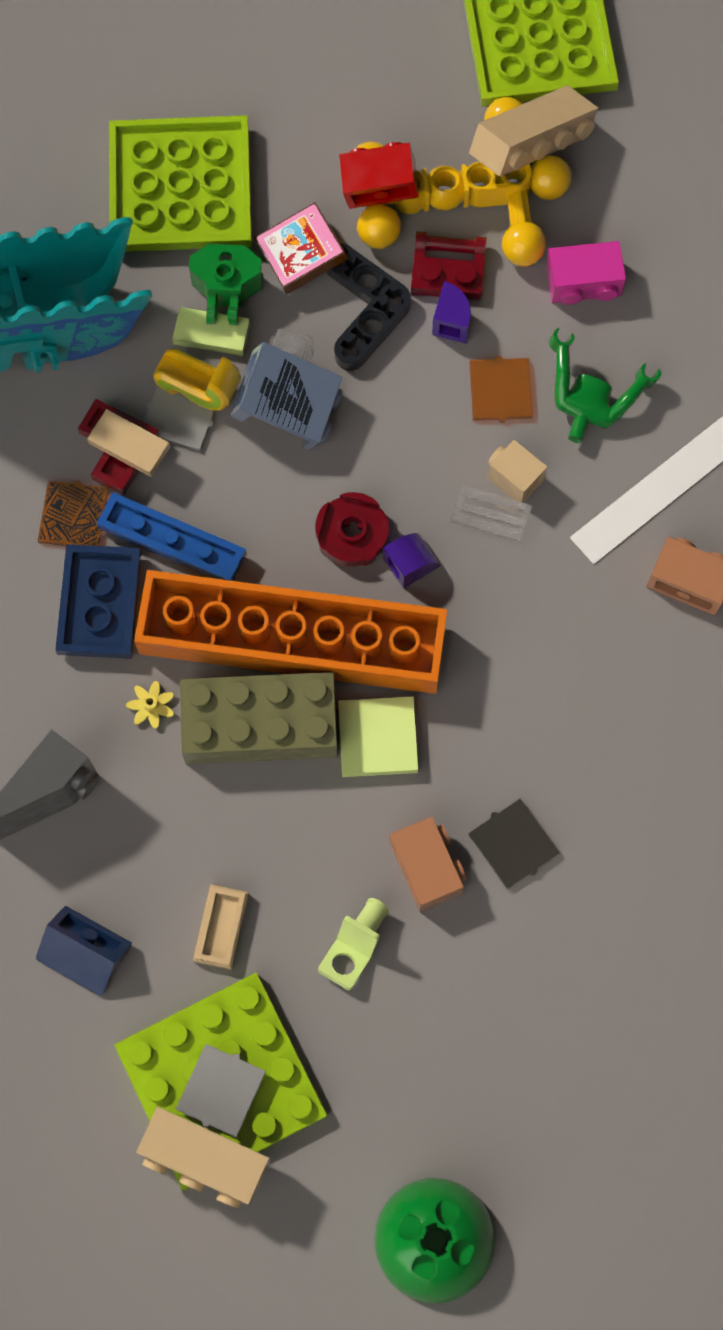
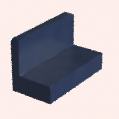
[36,905,132,996]

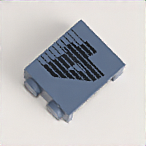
[230,342,343,450]

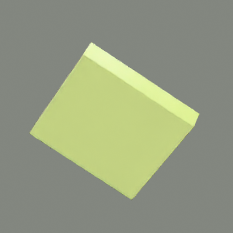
[338,696,418,777]

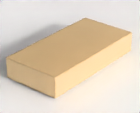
[87,409,170,477]
[193,884,249,970]

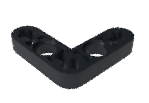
[326,243,411,371]

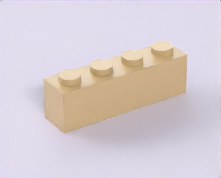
[469,85,598,177]

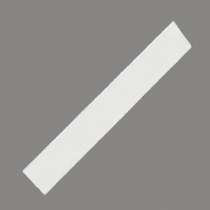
[569,416,723,564]

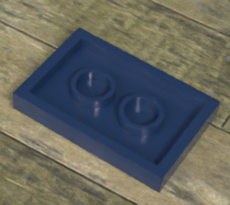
[55,544,142,659]

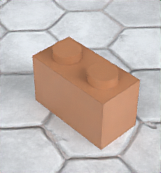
[646,536,723,616]
[389,816,467,912]

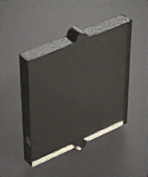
[468,799,559,889]

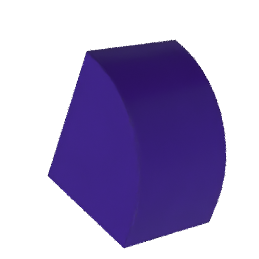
[432,281,471,344]
[383,533,440,589]

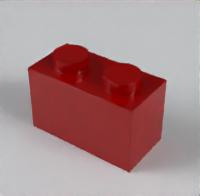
[339,142,419,209]

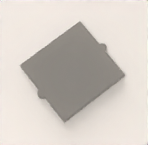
[144,386,215,452]
[176,1044,266,1138]

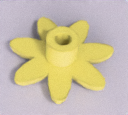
[126,681,174,729]

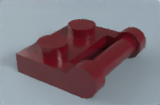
[411,231,487,300]

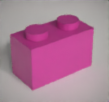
[546,241,626,305]

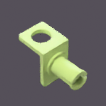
[318,898,389,990]

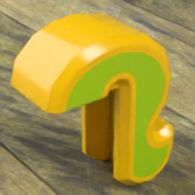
[153,349,241,411]

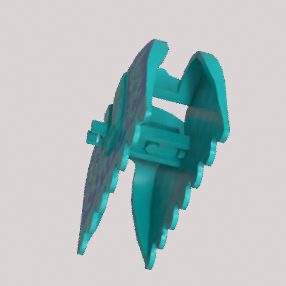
[0,217,152,373]

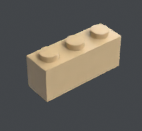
[136,1107,271,1210]

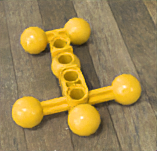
[356,97,572,267]

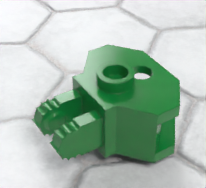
[189,244,264,326]

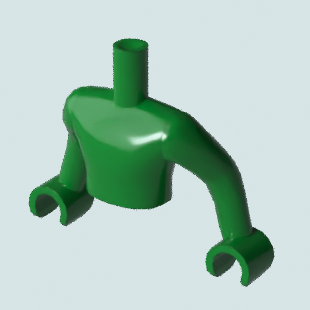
[549,328,661,443]

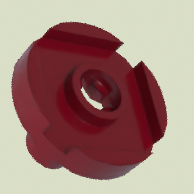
[315,492,389,567]

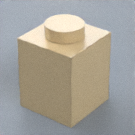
[488,440,547,505]

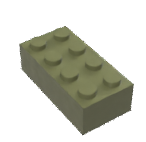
[180,672,337,764]

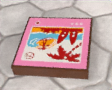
[254,202,348,295]

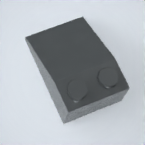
[0,729,98,840]

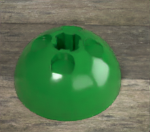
[374,1178,495,1303]

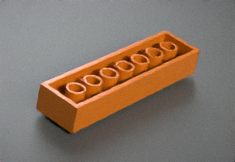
[134,570,447,694]

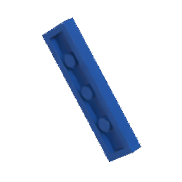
[96,492,247,581]

